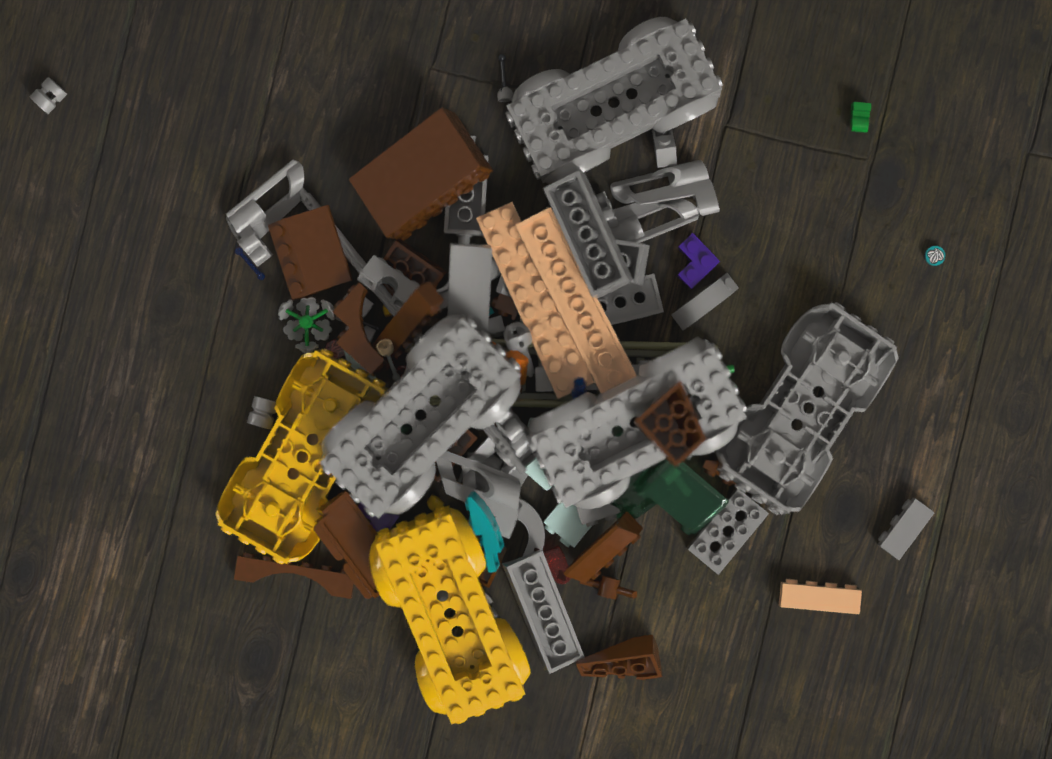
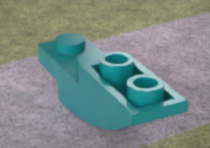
[465,491,504,573]

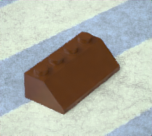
[563,511,643,583]

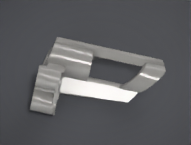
[226,160,304,267]
[610,160,719,216]
[462,408,536,505]
[436,451,523,539]

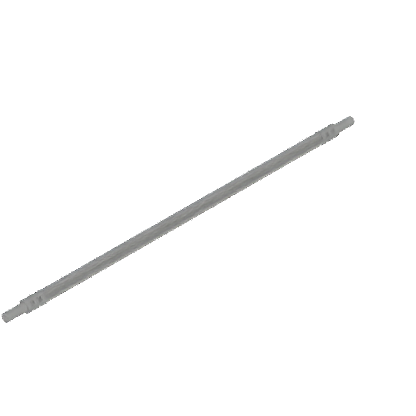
[297,187,527,474]

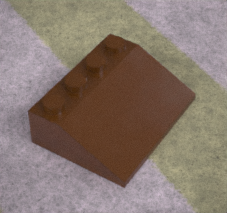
[268,205,353,300]

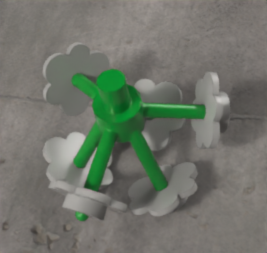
[278,297,335,353]

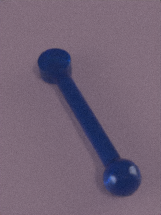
[235,248,265,280]

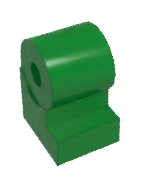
[850,102,871,133]

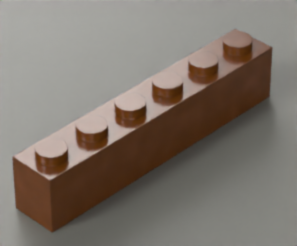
[372,282,444,373]

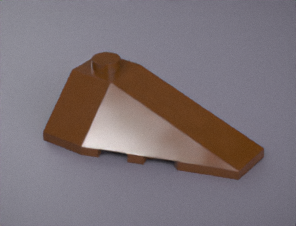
[576,635,662,680]

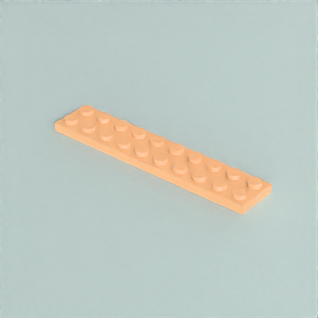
[476,202,594,399]
[515,207,637,394]

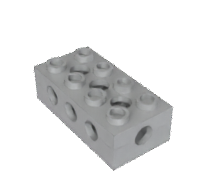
[598,274,664,325]
[687,488,769,575]

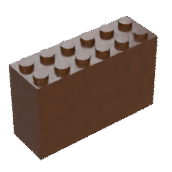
[349,108,493,241]

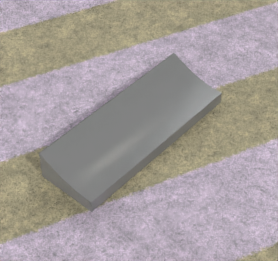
[447,244,492,333]
[502,550,585,674]

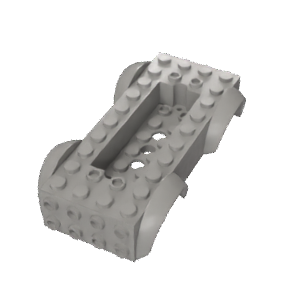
[505,17,723,185]
[716,302,898,515]
[320,314,521,519]
[526,337,747,509]

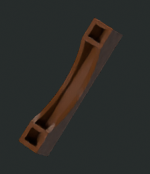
[234,552,354,599]

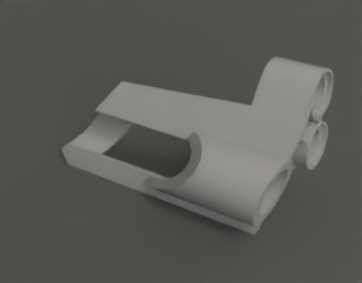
[595,191,699,243]

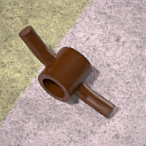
[579,575,637,600]

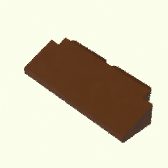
[313,491,380,599]

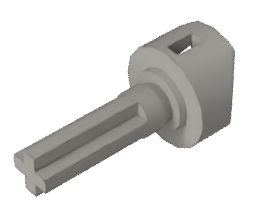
[504,322,535,377]

